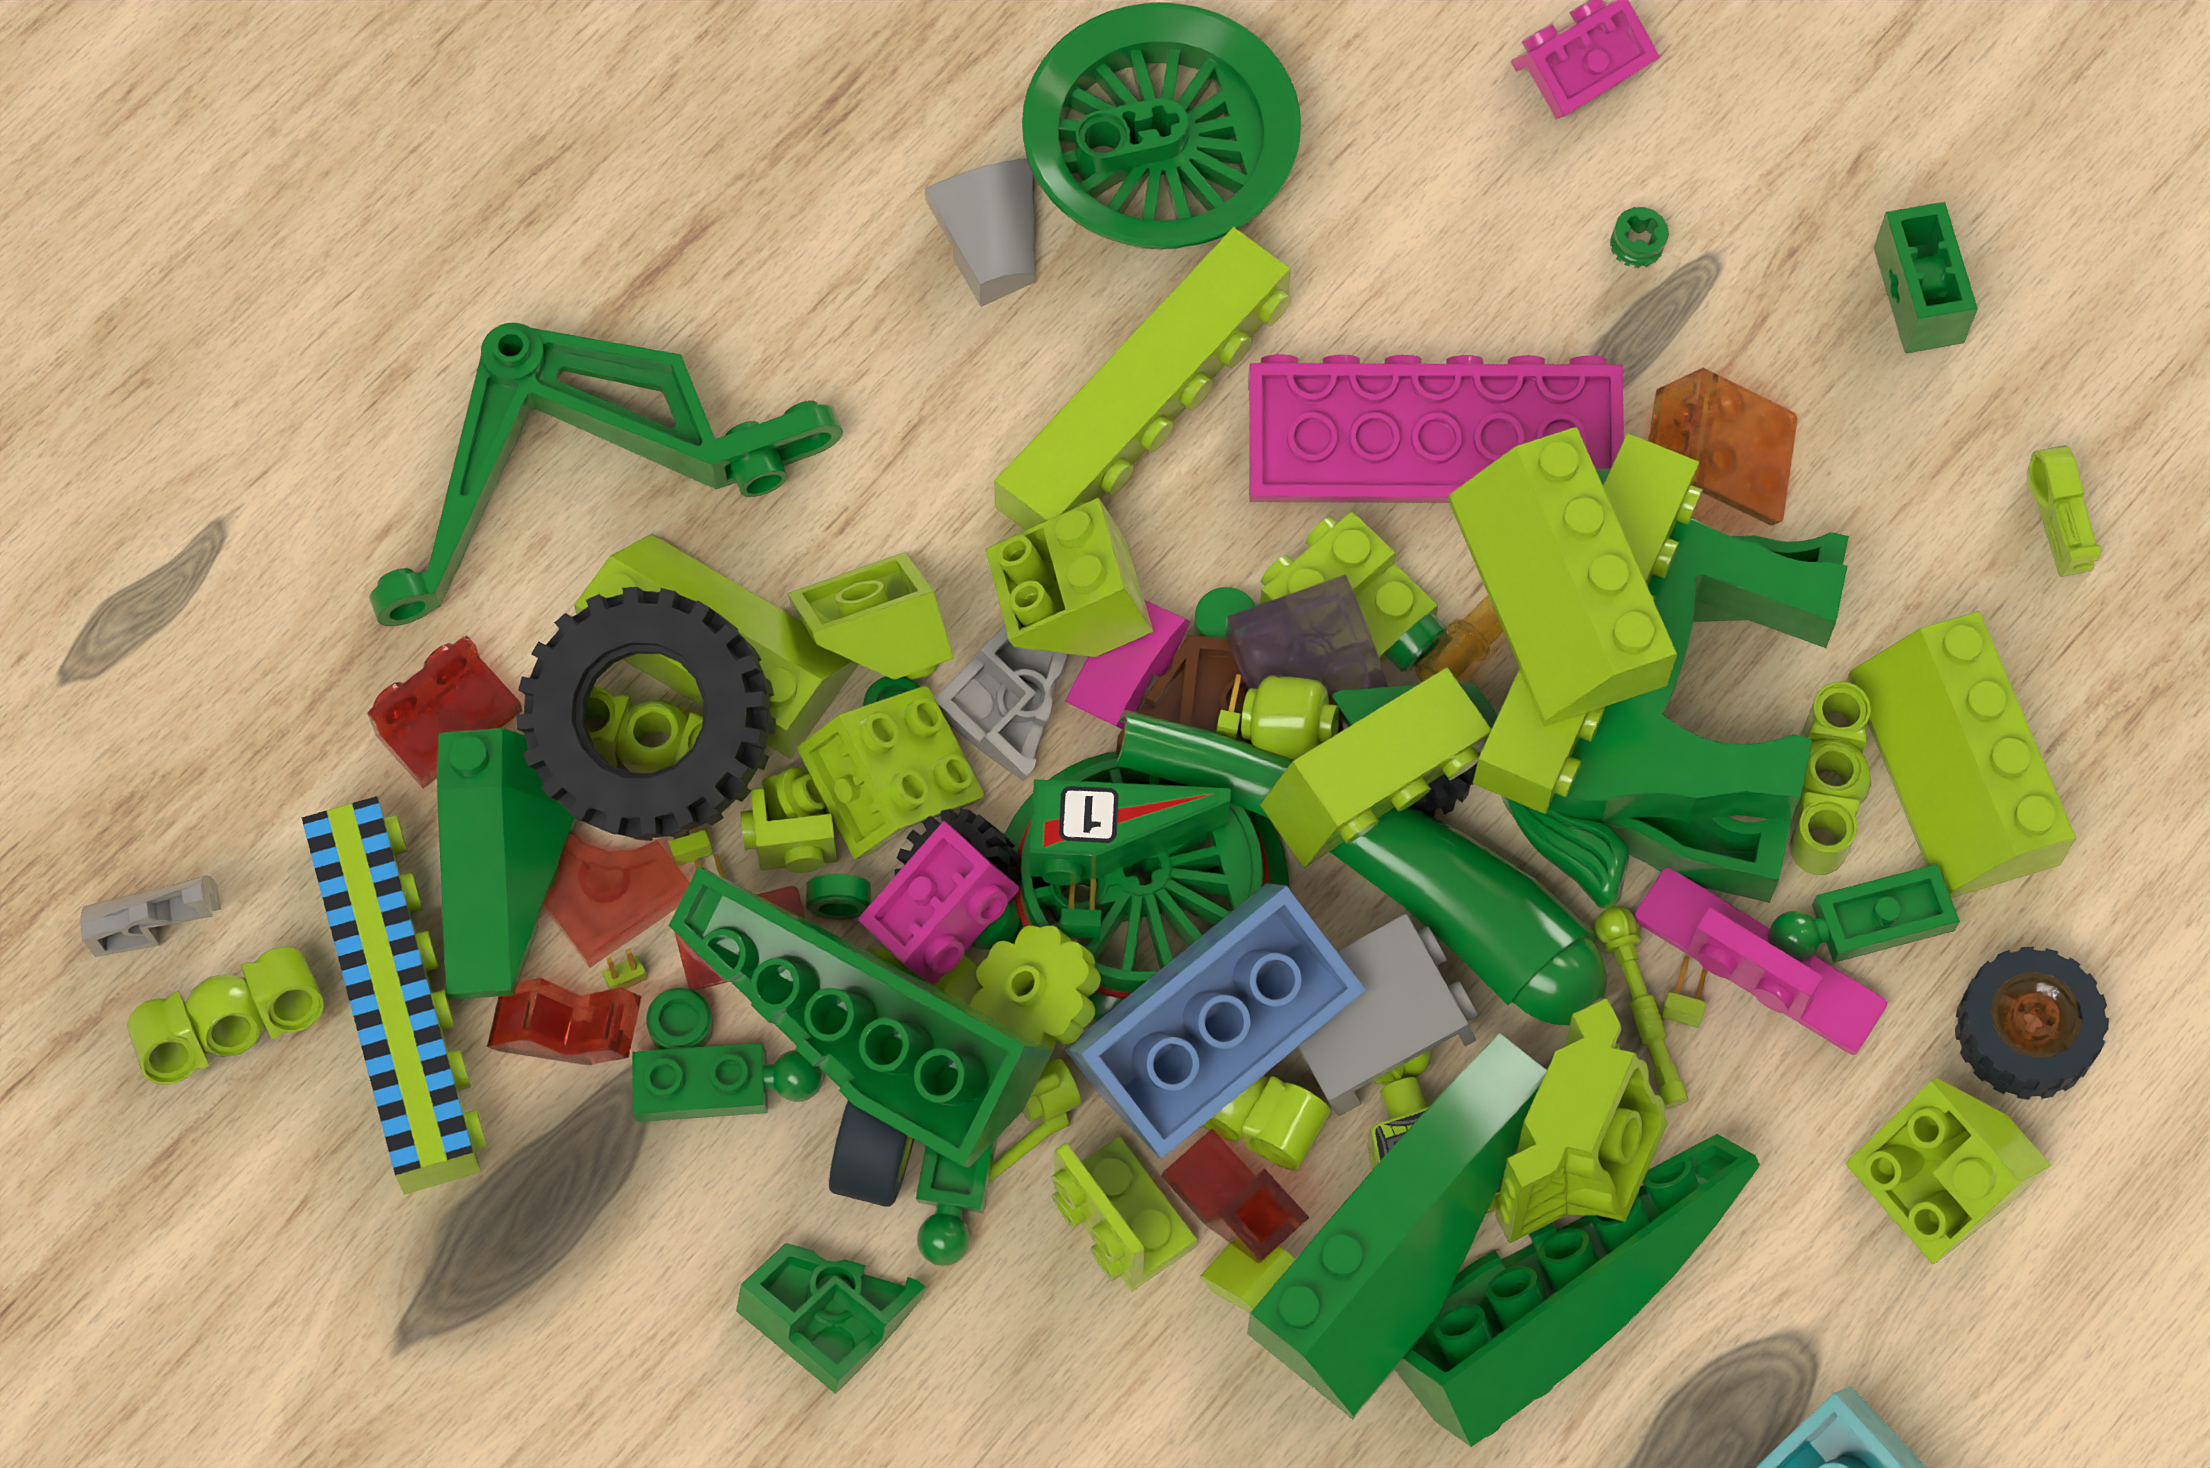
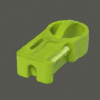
[2026,445,2101,577]

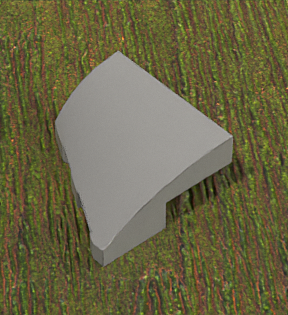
[925,158,1035,307]
[935,624,1067,780]
[80,875,221,957]

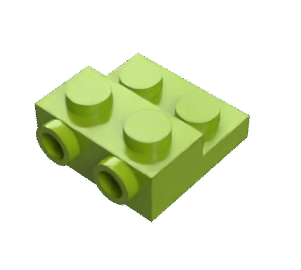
[1259,511,1438,690]

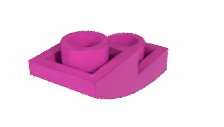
[1065,600,1191,729]

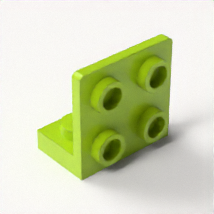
[796,686,984,860]
[1051,1136,1197,1292]

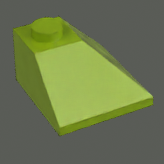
[788,552,954,680]

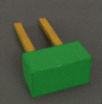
[1061,879,1101,938]

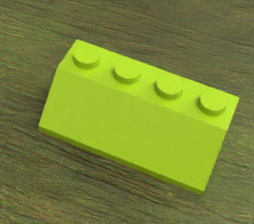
[1448,427,1677,726]
[574,534,859,759]
[1848,611,2076,898]

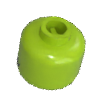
[1241,675,1340,760]

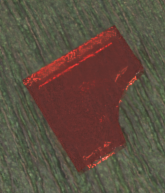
[542,832,690,968]

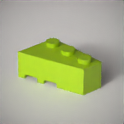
[1260,667,1492,869]

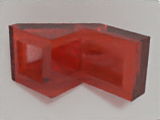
[487,978,642,1065]
[1161,1128,1310,1264]

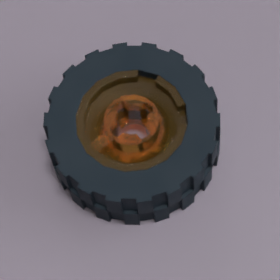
[1955,947,2109,1100]

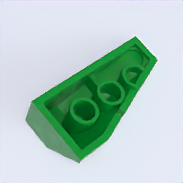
[437,728,578,1000]

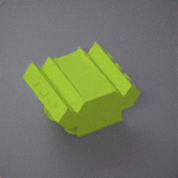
[1495,998,1668,1244]

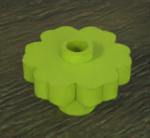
[970,925,1101,1051]

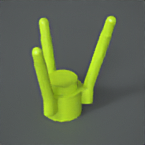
[990,1058,1081,1181]

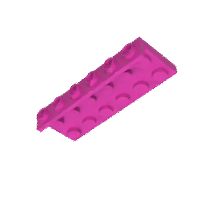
[1248,354,1624,503]

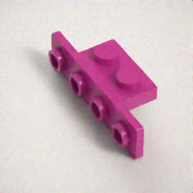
[1634,868,1887,1055]

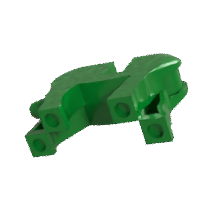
[1501,469,1849,909]

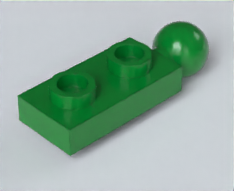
[1768,864,1960,963]
[632,1042,824,1122]
[916,1139,997,1266]

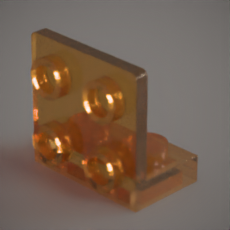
[1648,367,1798,526]

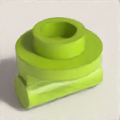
[761,767,826,821]

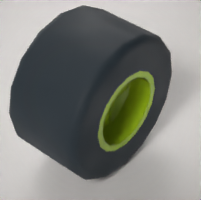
[829,1100,914,1207]

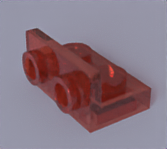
[367,635,523,789]

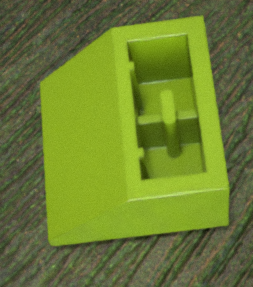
[985,498,1153,657]

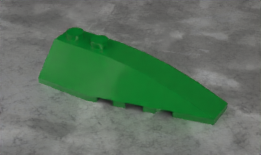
[668,867,1053,1168]
[1247,1033,1547,1420]
[1395,1134,1760,1447]

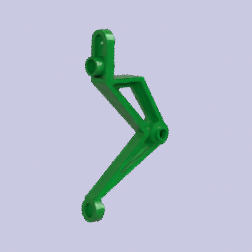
[369,322,843,626]

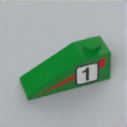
[1030,779,1231,885]

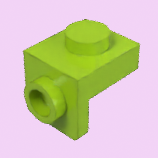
[740,788,837,873]

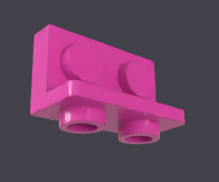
[1510,0,1661,119]
[857,821,1019,985]

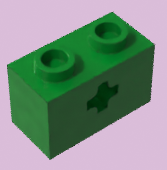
[1873,202,1978,354]

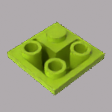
[1845,1078,2052,1265]

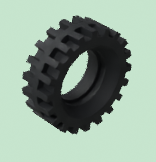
[516,587,776,841]

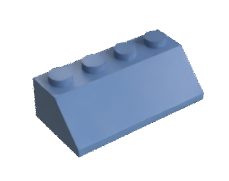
[1064,883,1366,1159]

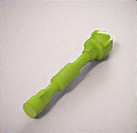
[1595,906,1689,1109]

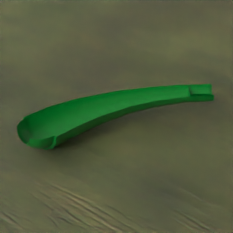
[1117,710,1607,1026]

